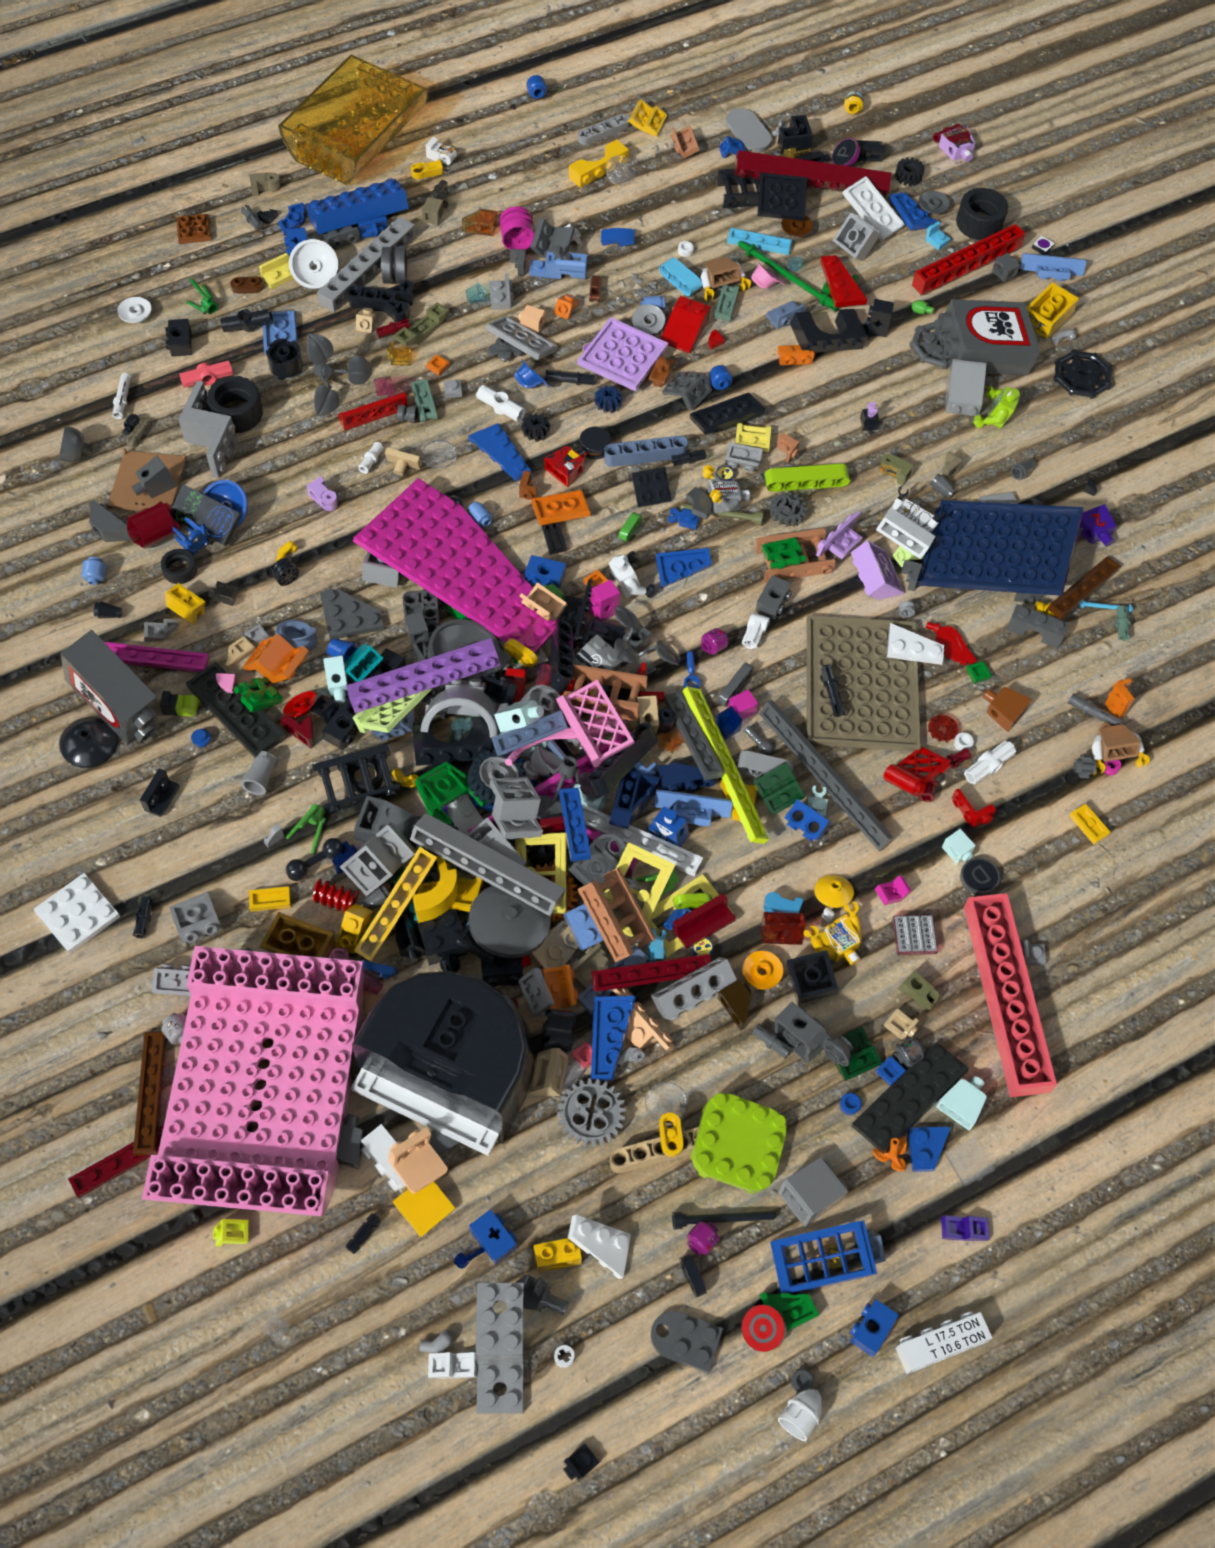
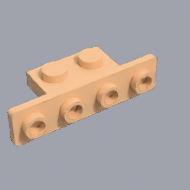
[613,987,675,1050]

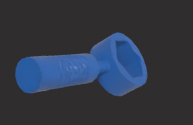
[683,651,700,689]

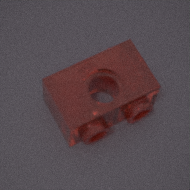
[760,912,806,945]

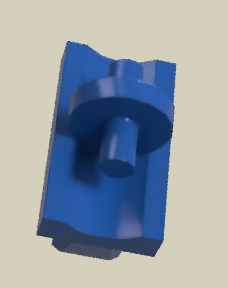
[358,216,388,239]

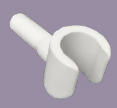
[821,907,836,923]

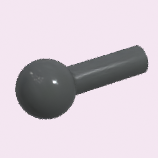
[743,725,773,755]

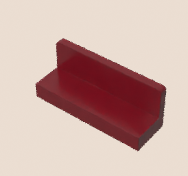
[673,893,736,949]

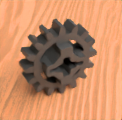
[769,492,808,527]

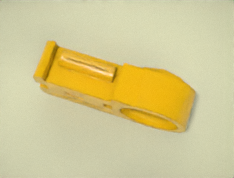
[411,159,443,180]

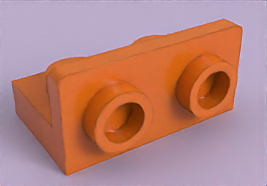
[777,345,814,365]

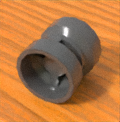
[397,404,417,423]

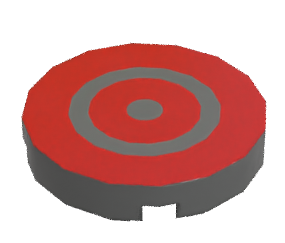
[742,1305,787,1352]

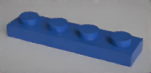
[559,787,591,862]

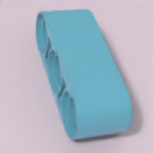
[659,257,702,296]

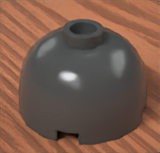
[59,426,88,462]

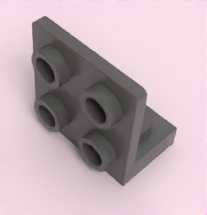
[530,219,575,258]
[662,371,712,410]

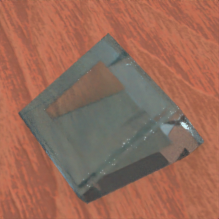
[465,283,487,304]

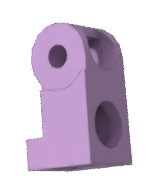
[307,476,338,511]

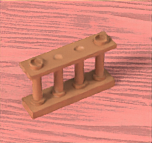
[754,528,836,583]
[563,664,647,722]
[577,867,656,962]

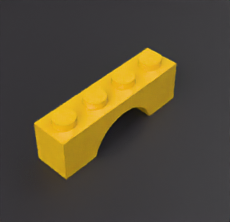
[569,139,629,188]

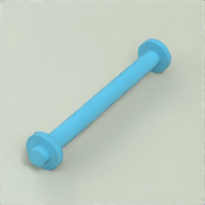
[1079,600,1133,613]

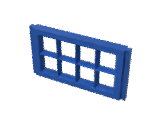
[770,1220,877,1294]

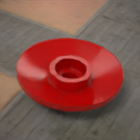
[283,691,317,718]

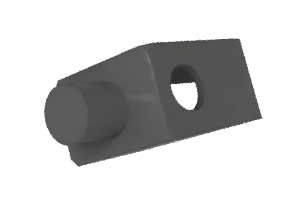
[131,455,177,498]
[336,1114,364,1169]

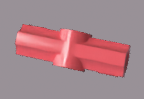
[179,361,233,388]

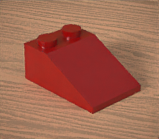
[660,296,710,353]

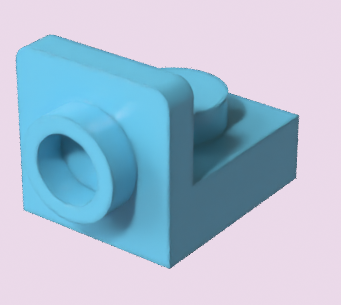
[925,221,951,250]

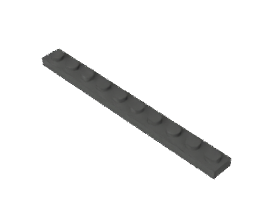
[759,700,893,852]

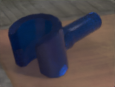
[454,1247,485,1269]

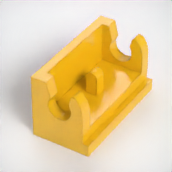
[165,583,206,625]

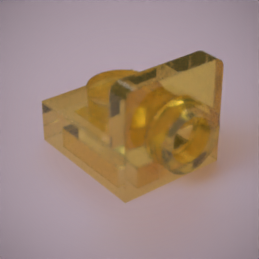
[387,342,412,366]

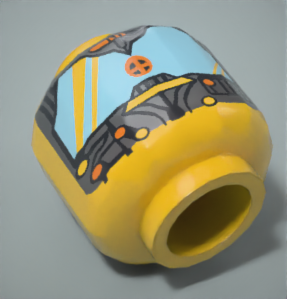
[844,91,864,115]

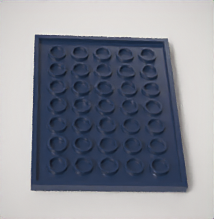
[917,500,1083,596]

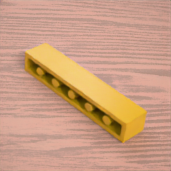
[354,847,437,962]

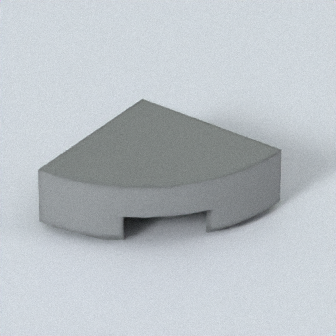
[244,624,270,643]
[264,824,284,848]

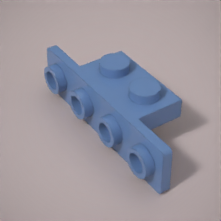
[1020,253,1086,281]
[654,789,733,826]

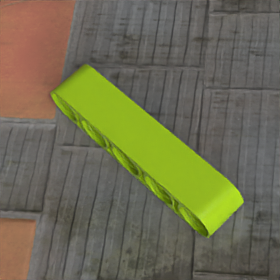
[764,464,850,492]

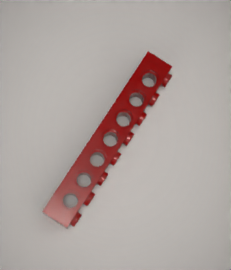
[912,224,1026,296]

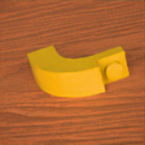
[412,856,458,923]

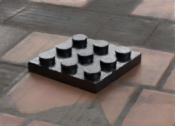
[757,173,807,221]

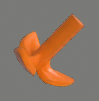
[872,1136,907,1172]

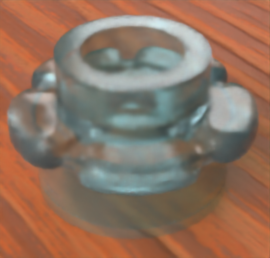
[787,256,803,272]

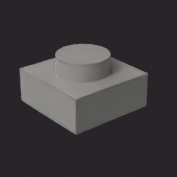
[443,379,462,398]

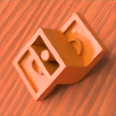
[242,634,309,684]

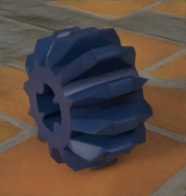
[594,385,623,413]

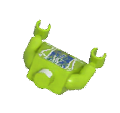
[973,386,1020,429]

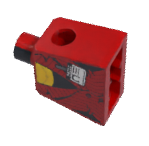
[545,446,587,488]

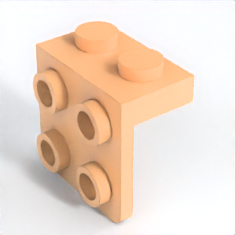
[520,582,568,622]
[388,1128,448,1194]

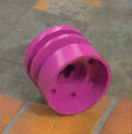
[500,206,535,250]

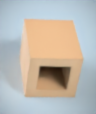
[519,305,545,334]

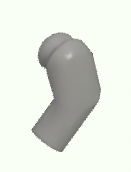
[617,1047,645,1067]
[419,1330,452,1353]

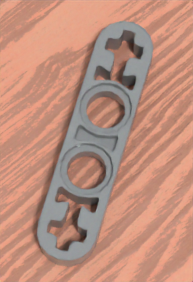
[578,114,630,145]

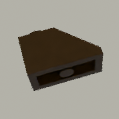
[718,979,751,1031]

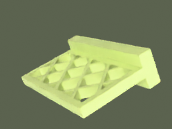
[353,688,433,733]

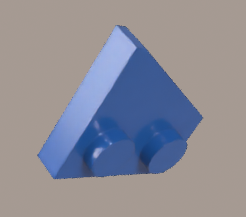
[907,1127,950,1172]

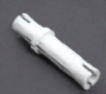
[112,373,131,419]

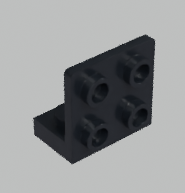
[628,467,672,508]

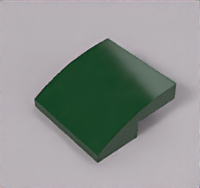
[753,761,806,816]
[834,1026,882,1081]

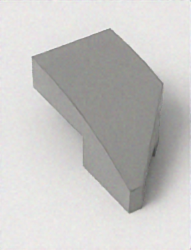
[144,619,180,642]

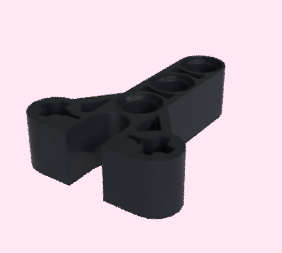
[347,280,415,323]

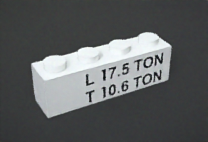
[895,1311,992,1374]

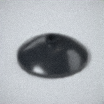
[59,716,118,768]

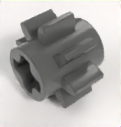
[1073,754,1096,779]

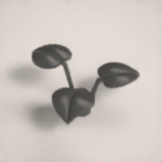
[307,334,372,416]
[614,606,680,667]
[531,745,603,819]

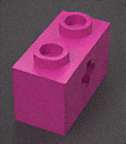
[590,580,620,621]

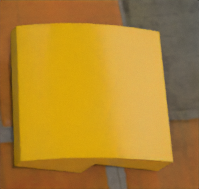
[628,99,667,136]
[392,1182,455,1237]

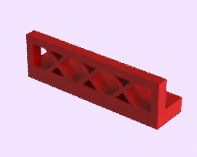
[338,392,408,431]

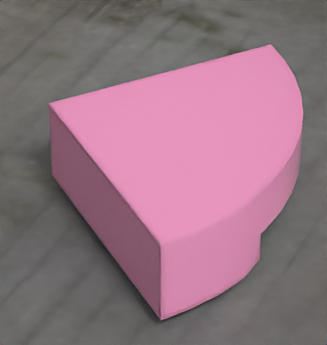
[216,673,236,694]

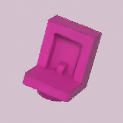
[875,875,911,905]

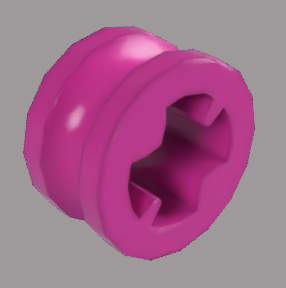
[1104,760,1121,776]

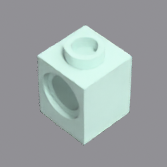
[942,829,976,864]

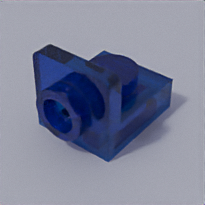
[331,840,357,875]

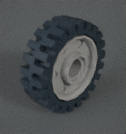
[467,750,527,806]

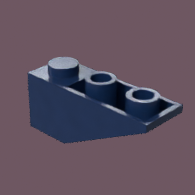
[656,763,718,792]

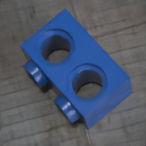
[785,799,831,842]

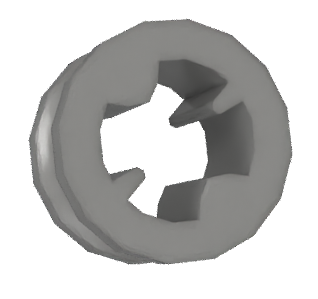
[898,601,915,618]

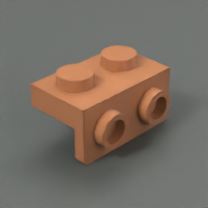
[670,126,700,159]

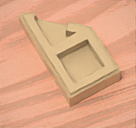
[226,636,256,670]

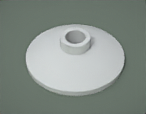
[117,297,151,323]

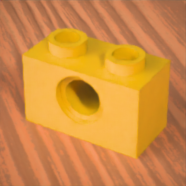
[534,1238,582,1273]

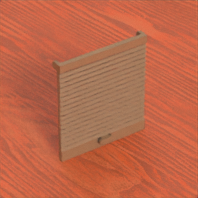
[107,448,187,511]

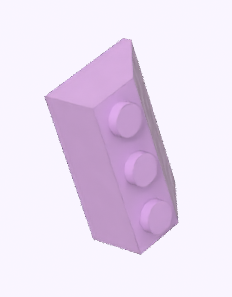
[851,540,905,600]

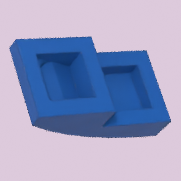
[601,228,636,247]

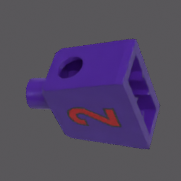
[1080,504,1116,547]

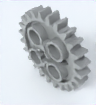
[557,1078,626,1148]

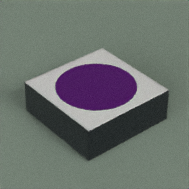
[1032,236,1055,255]

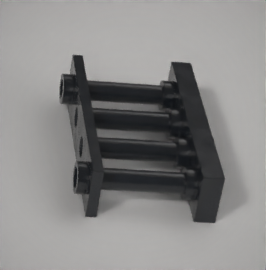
[717,169,759,208]
[312,743,401,814]

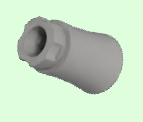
[240,751,276,795]

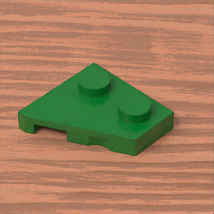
[759,1293,819,1332]

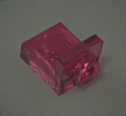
[374,376,395,398]

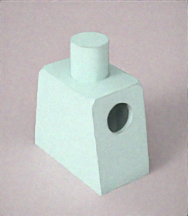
[323,656,348,704]
[494,700,544,733]
[936,1076,987,1131]

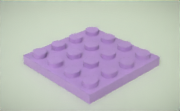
[577,317,668,391]

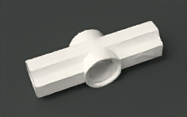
[476,385,526,422]
[964,741,1016,785]

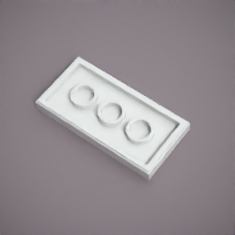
[842,177,905,242]

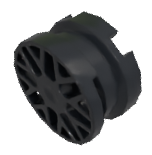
[270,558,300,586]

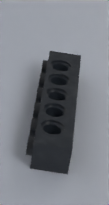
[322,648,406,750]

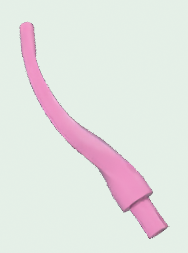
[505,717,627,766]

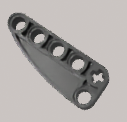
[403,590,439,661]

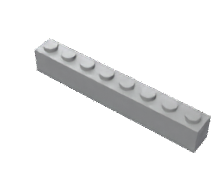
[410,813,566,916]

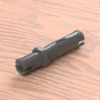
[1067,693,1124,726]

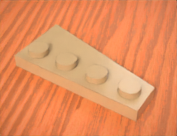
[530,903,585,969]

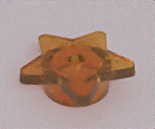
[658,731,682,753]

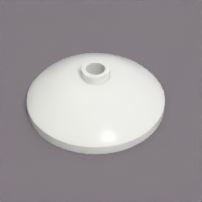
[289,239,338,289]

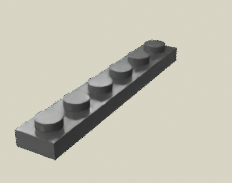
[664,692,724,780]

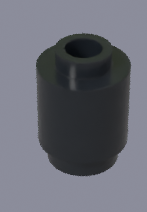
[657,708,676,734]

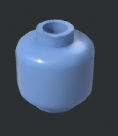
[81,557,107,585]

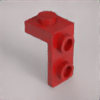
[637,662,664,705]
[952,788,996,828]

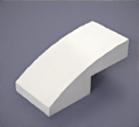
[428,1352,478,1379]

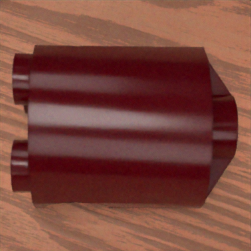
[126,501,180,549]

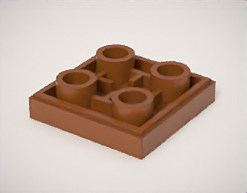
[176,214,211,244]

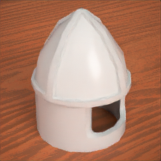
[778,1389,822,1441]

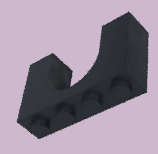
[790,309,868,353]
[413,717,492,766]

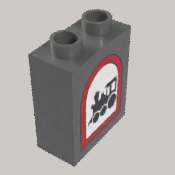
[937,299,1041,375]
[60,629,158,745]

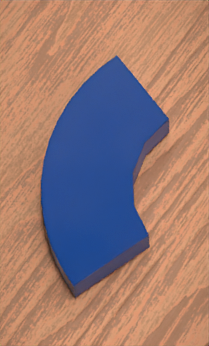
[278,202,305,236]

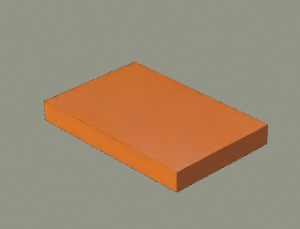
[531,490,590,526]

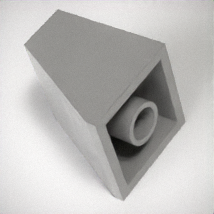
[945,359,986,416]
[778,1157,848,1228]

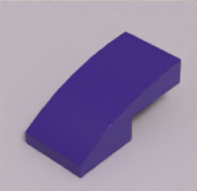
[941,1215,990,1241]

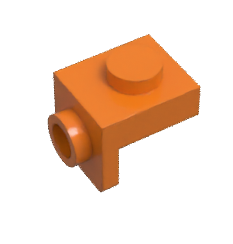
[554,294,580,319]

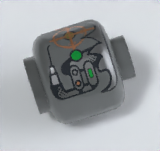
[893,1036,926,1068]

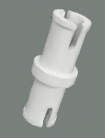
[358,442,384,474]

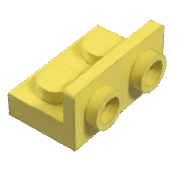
[259,253,294,290]

